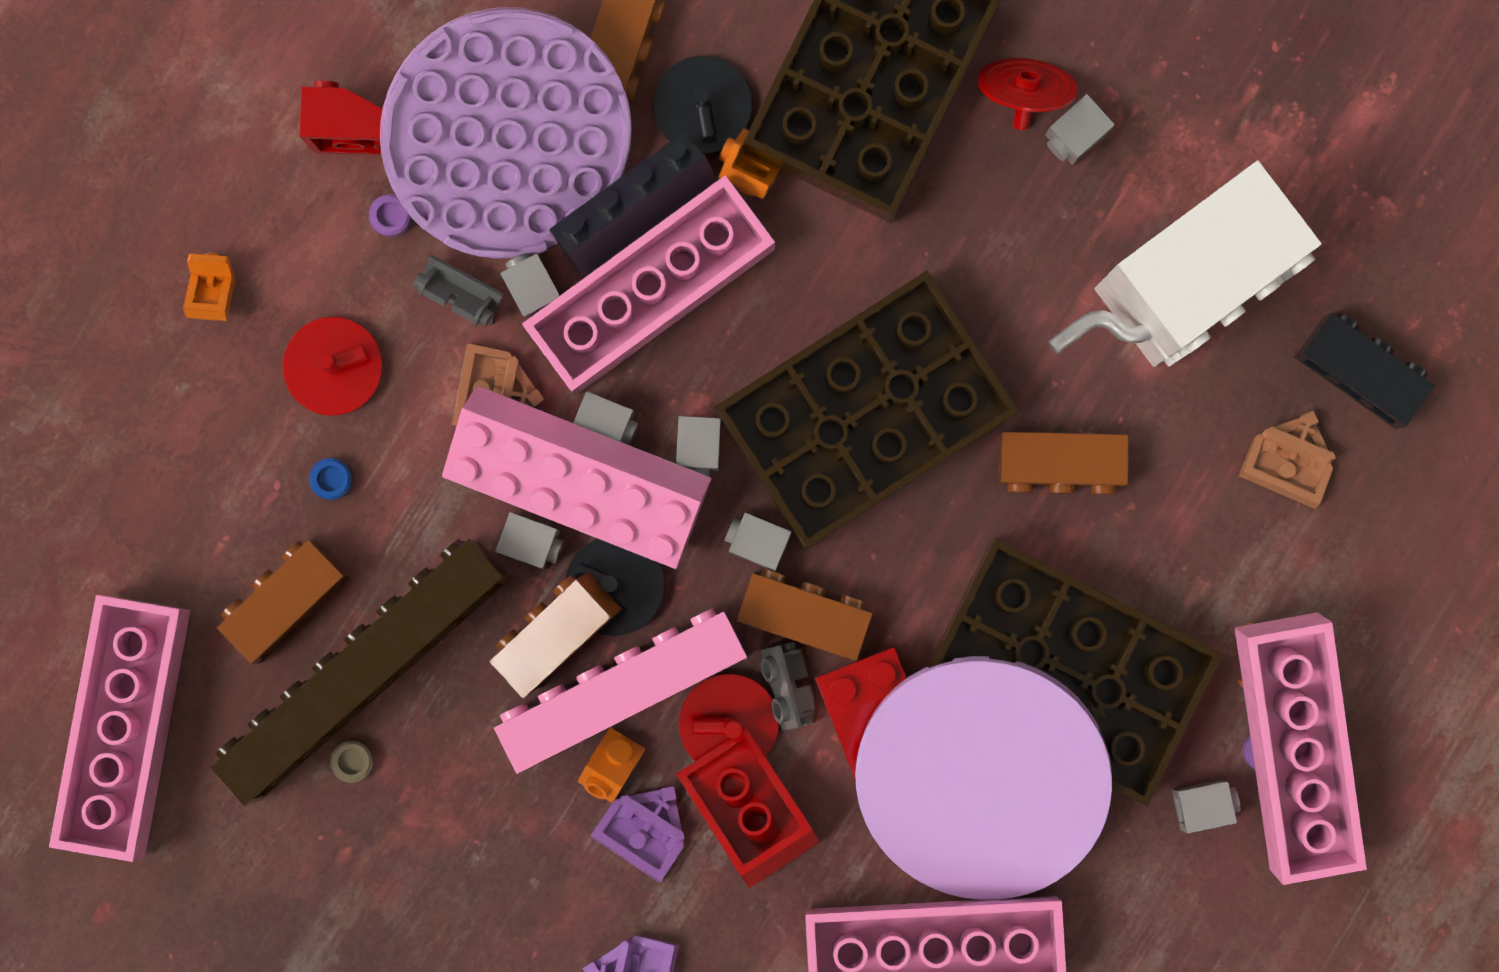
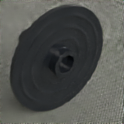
[653,56,752,154]
[565,539,665,636]

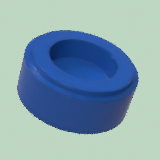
[309,458,353,501]

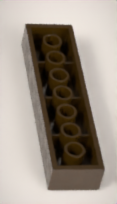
[210,539,511,806]

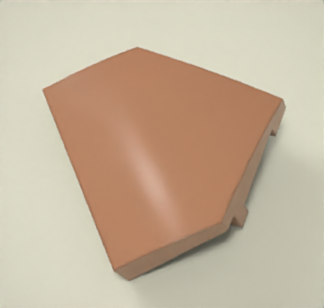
[451,344,544,427]
[1239,411,1336,509]

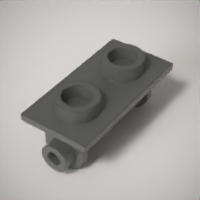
[413,255,504,327]
[761,641,818,731]

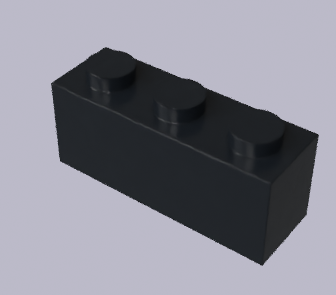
[1294,313,1435,430]

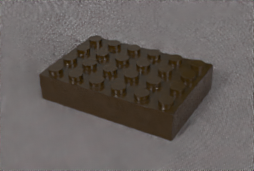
[743,0,1001,224]
[714,271,1019,550]
[927,539,1223,807]

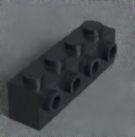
[549,132,718,279]

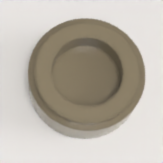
[330,740,374,783]

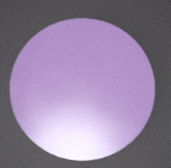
[380,7,632,258]
[855,656,1112,900]

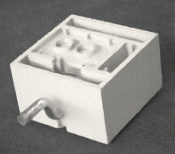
[1048,160,1322,367]

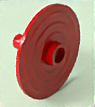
[978,58,1078,130]
[283,317,383,416]
[678,674,779,761]

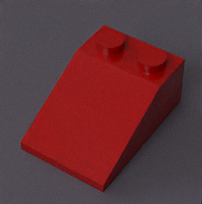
[299,81,383,155]
[814,647,907,782]
[676,728,820,888]

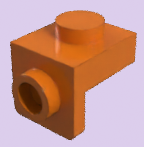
[718,128,780,199]
[183,253,236,321]
[578,727,645,803]

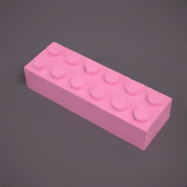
[522,175,775,396]
[442,386,712,569]
[49,595,191,862]
[494,608,747,774]
[1235,612,1367,885]
[805,896,1066,972]

